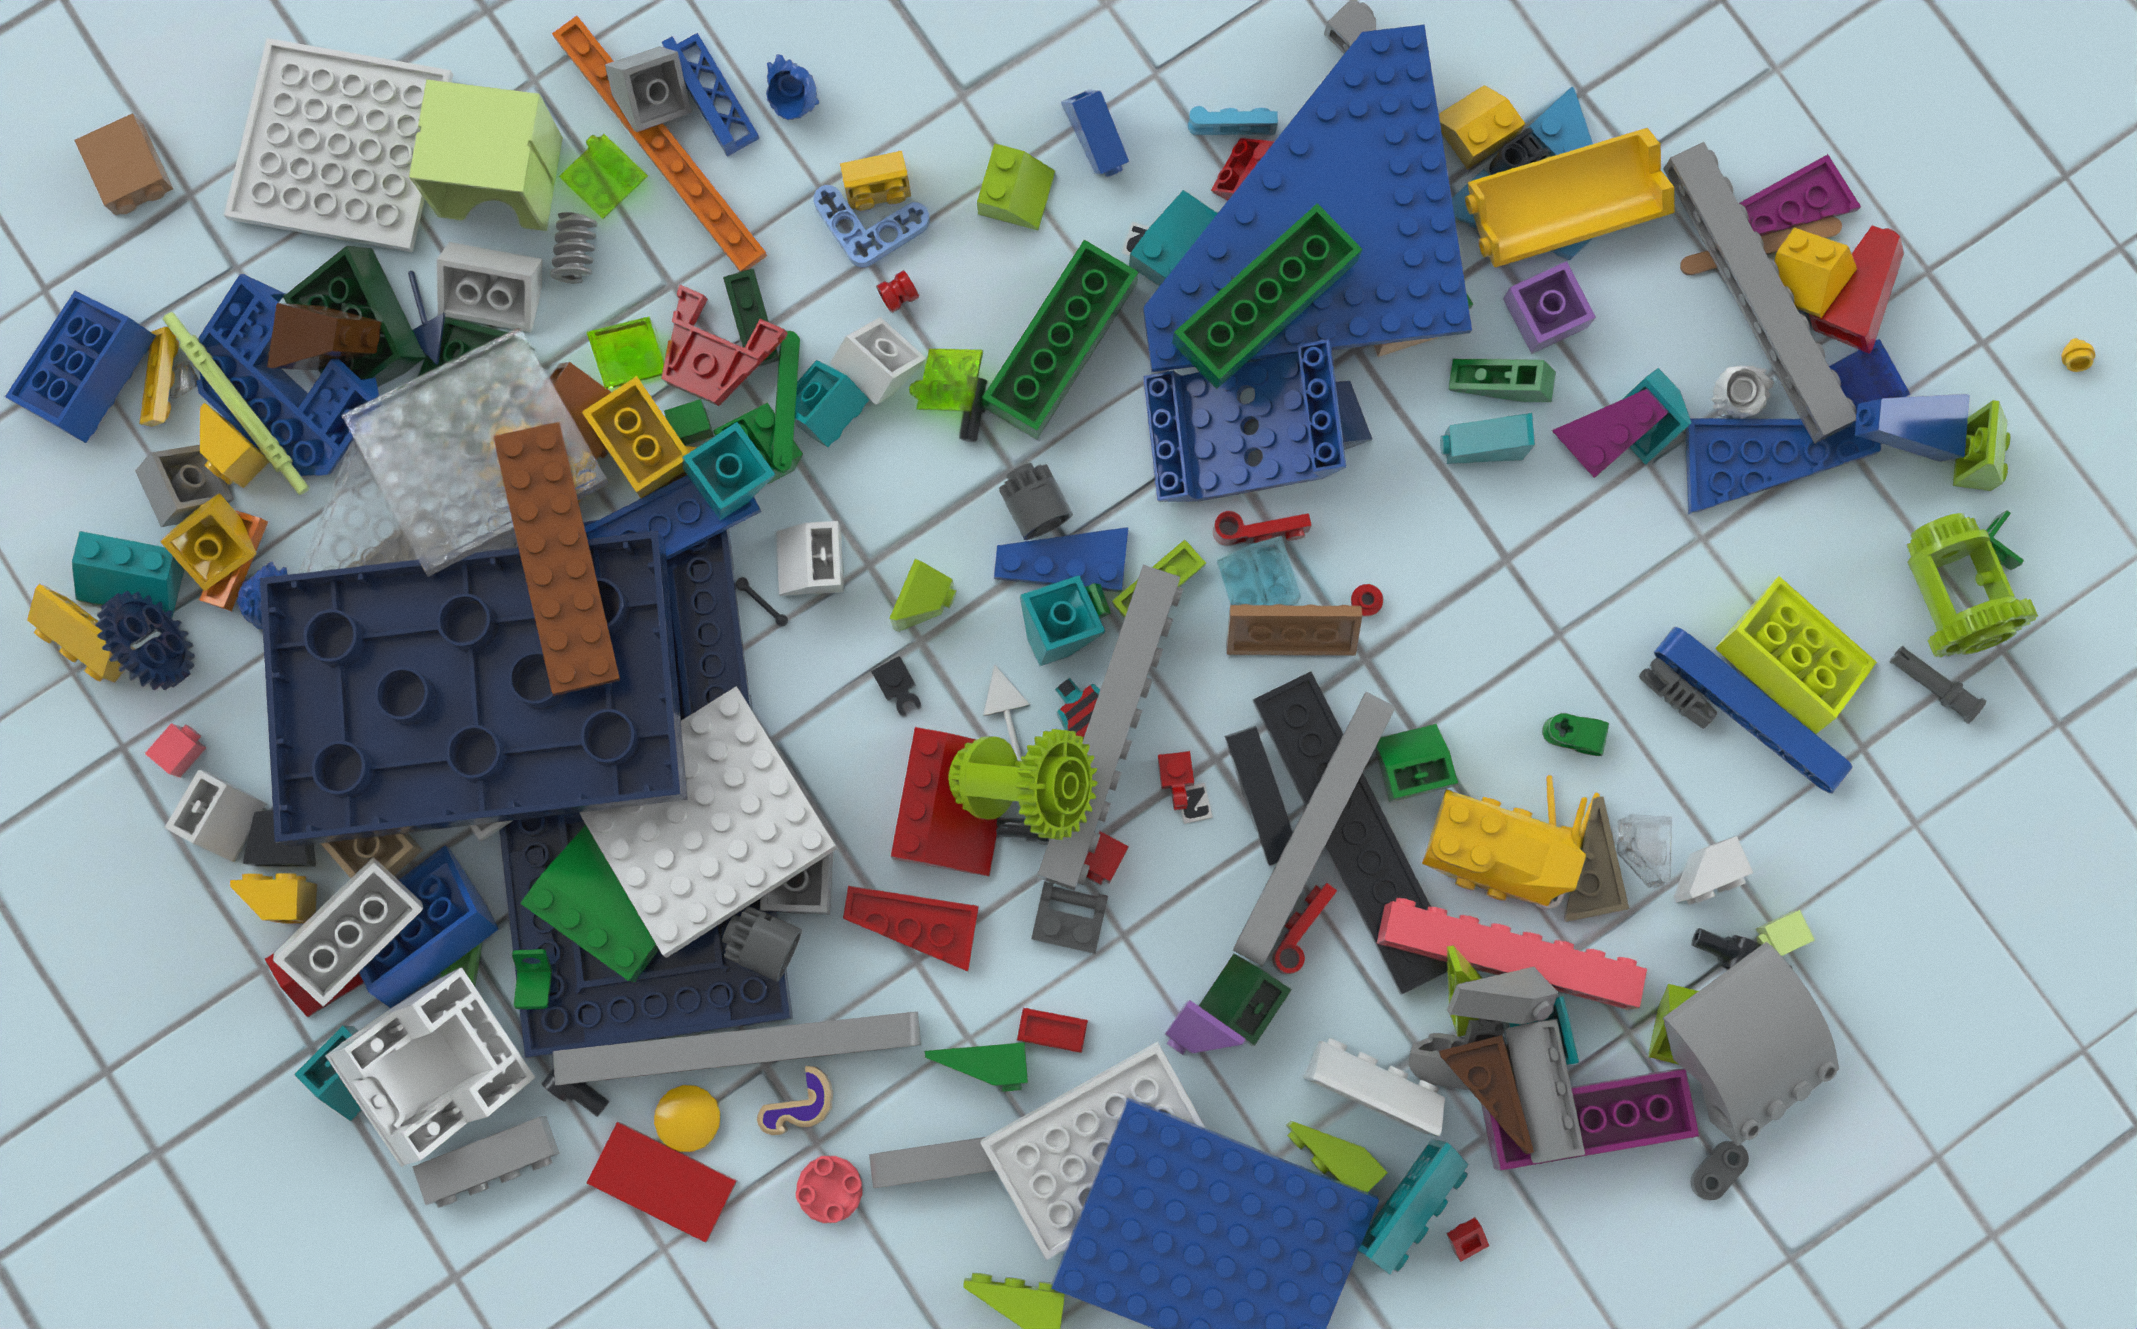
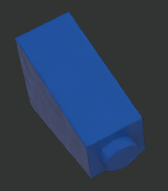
[1061,89,1129,177]

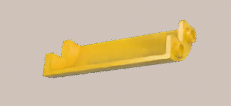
[1465,128,1675,268]

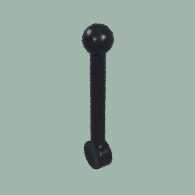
[736,577,788,627]

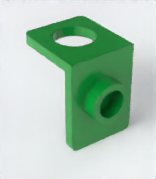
[1986,510,2024,570]
[512,949,552,1010]

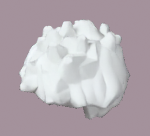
[1711,365,1774,419]

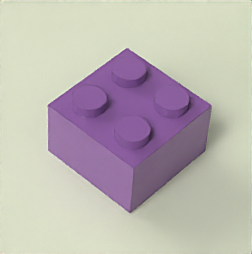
[1503,261,1596,354]

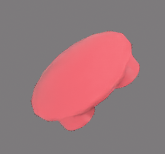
[796,1156,863,1223]

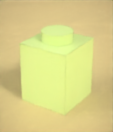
[1756,910,1815,956]

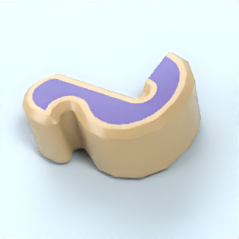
[757,1066,833,1135]

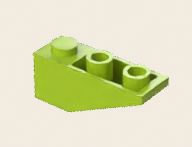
[1286,1121,1388,1193]
[963,1273,1065,1329]

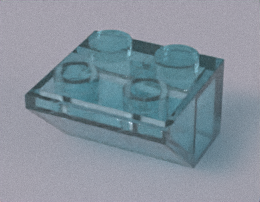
[1217,536,1301,606]

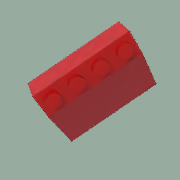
[891,727,998,877]

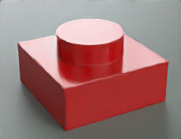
[1446,1217,1489,1262]

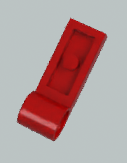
[1213,511,1312,547]
[1272,883,1337,974]

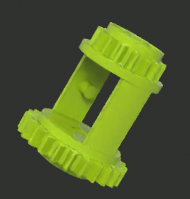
[1907,513,2038,658]
[949,729,1098,840]

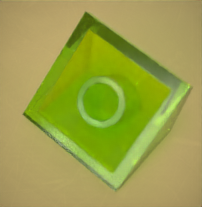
[587,316,664,389]

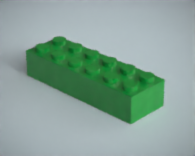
[1172,203,1363,389]
[982,239,1139,440]

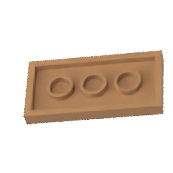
[1226,604,1362,656]

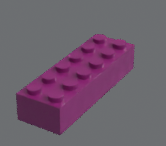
[1481,1069,1699,1171]

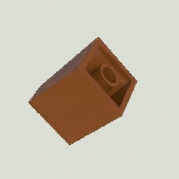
[523,362,611,460]

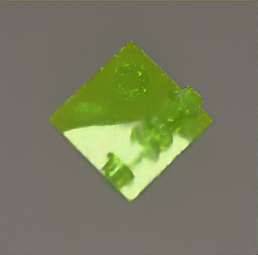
[559,134,648,219]
[909,348,984,411]

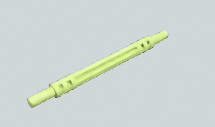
[163,312,310,495]

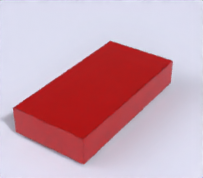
[1017,1008,1088,1053]

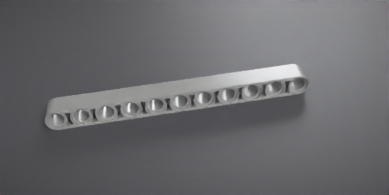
[553,1012,921,1085]

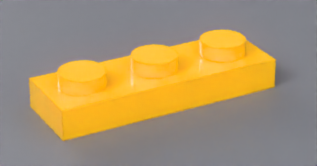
[139,327,179,427]

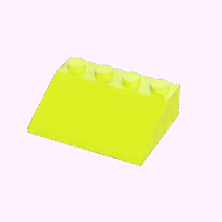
[1715,576,1877,734]

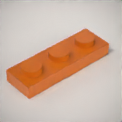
[199,511,268,612]

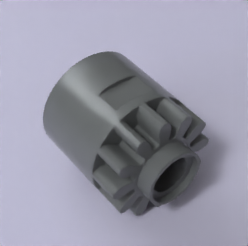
[999,463,1073,540]
[722,906,802,982]

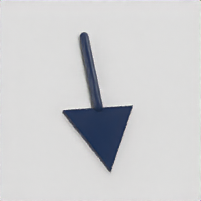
[408,271,446,365]

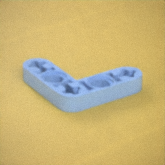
[814,185,930,268]

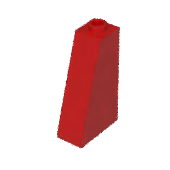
[1809,225,1904,354]

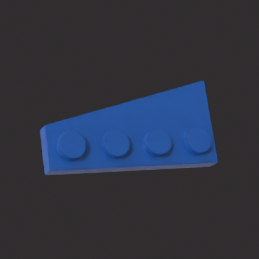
[994,527,1128,592]

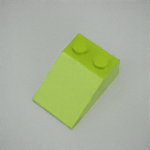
[1953,400,2011,491]

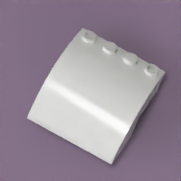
[325,967,535,1167]

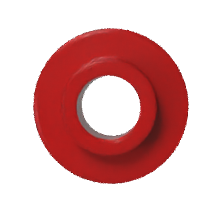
[1351,584,1383,617]

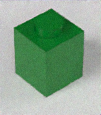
[664,399,714,446]

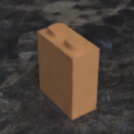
[74,113,173,216]

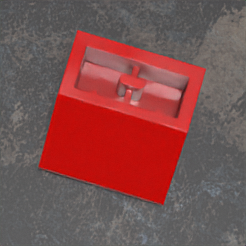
[1211,138,1275,201]

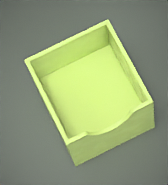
[409,79,563,231]

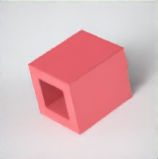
[145,723,206,778]

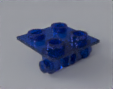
[1829,339,1911,415]

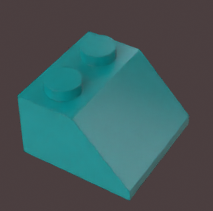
[794,360,870,447]
[682,422,775,521]

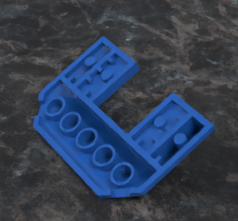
[197,274,380,476]

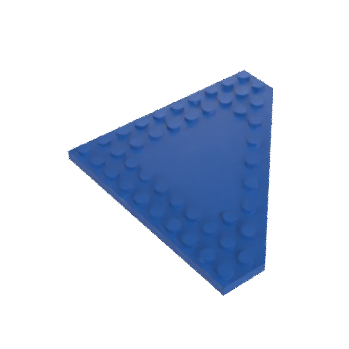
[1143,24,1472,372]

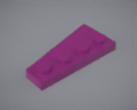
[1738,154,1861,236]

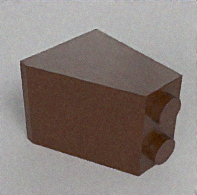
[267,303,381,370]

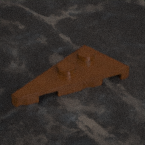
[1439,1035,1534,1154]

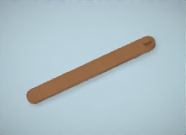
[1680,217,1842,275]

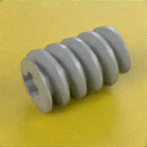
[550,212,597,284]

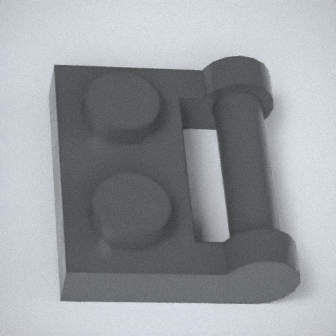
[1031,881,1108,954]

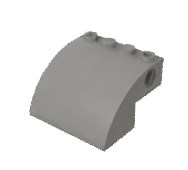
[1663,942,1839,1146]

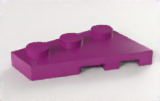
[1551,389,1669,478]

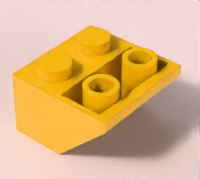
[840,151,911,211]
[230,873,317,924]

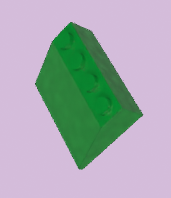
[520,825,659,982]

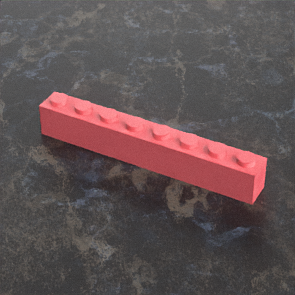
[1377,898,1647,1010]

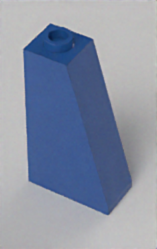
[1855,394,1970,462]

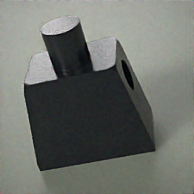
[243,808,316,867]

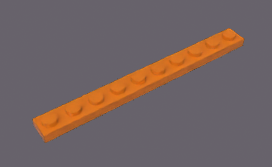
[552,16,767,272]

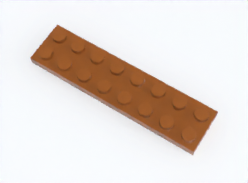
[493,422,620,696]

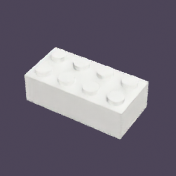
[273,857,423,1007]

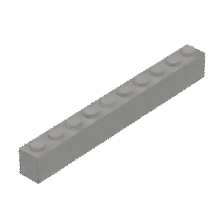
[1663,142,1856,444]
[1037,565,1183,890]

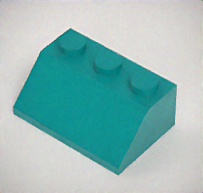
[72,531,185,618]

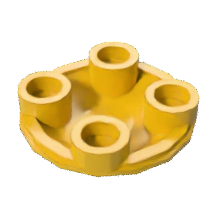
[654,1085,720,1152]

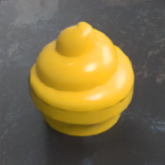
[2061,338,2096,372]

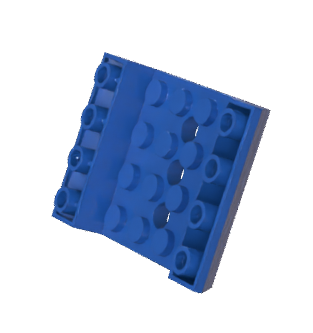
[1143,339,1346,502]

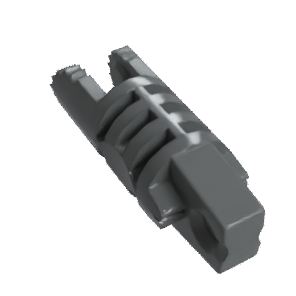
[1639,658,1717,729]

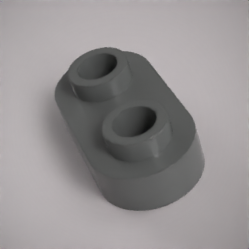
[1690,1141,1749,1200]

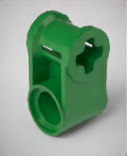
[1542,713,1609,756]

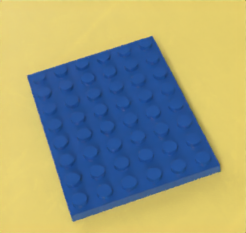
[1051,1098,1379,1329]

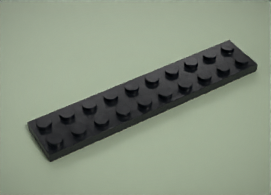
[1252,671,1448,995]

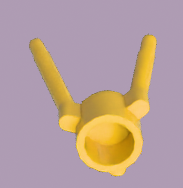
[1546,775,1600,848]

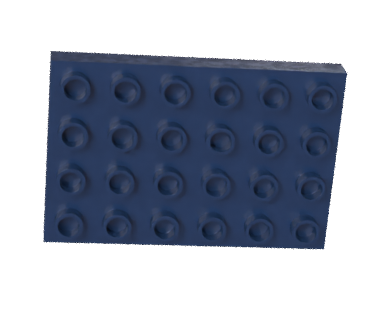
[260,531,688,847]

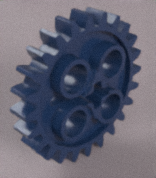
[95,591,195,690]

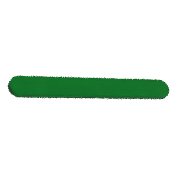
[771,331,800,473]

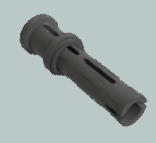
[1889,645,1986,724]

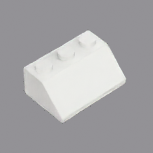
[437,242,542,332]

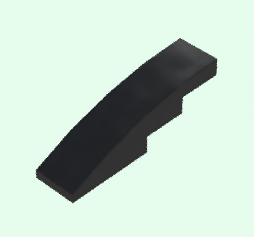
[1224,726,1293,866]

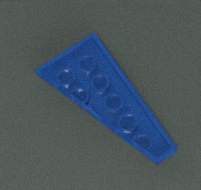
[1685,418,1881,515]

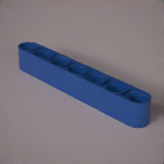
[1654,627,1853,794]

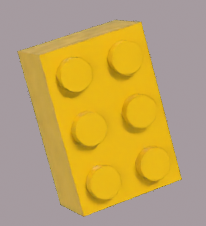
[582,376,689,498]

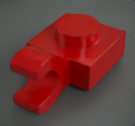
[1157,751,1194,810]

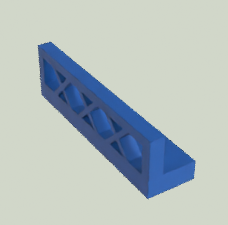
[662,33,760,157]

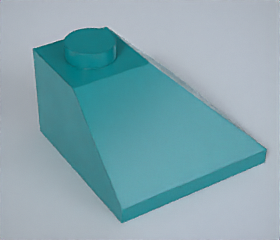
[1623,368,1691,465]
[1020,575,1105,666]

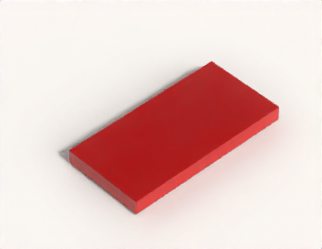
[586,1122,738,1243]

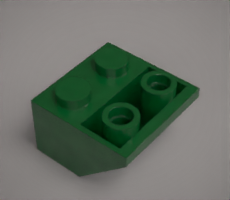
[1199,953,1292,1046]

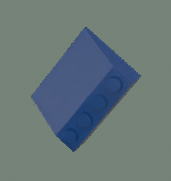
[5,291,156,443]
[359,845,499,1009]

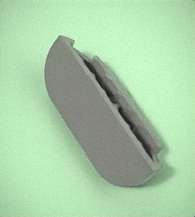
[1409,1033,1518,1092]

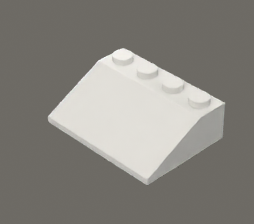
[1303,1038,1445,1136]

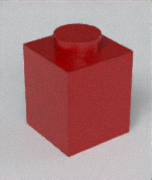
[1084,831,1129,885]

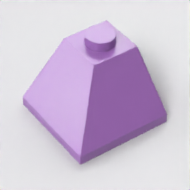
[1164,1000,1245,1055]

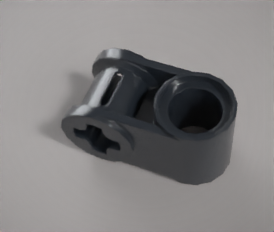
[1489,127,1551,175]

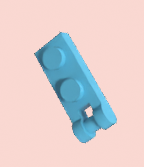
[1188,106,1278,135]

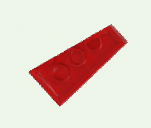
[843,886,979,972]

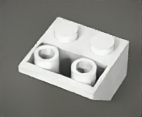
[776,521,844,596]
[164,769,268,862]
[1674,836,1753,905]

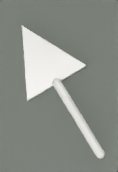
[983,665,1030,761]

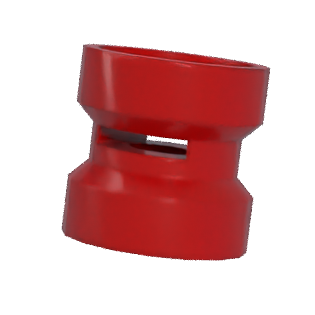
[876,270,919,313]

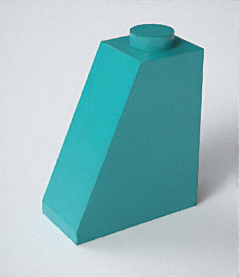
[1440,413,1535,464]

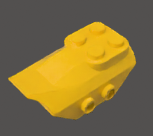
[1422,789,1586,906]

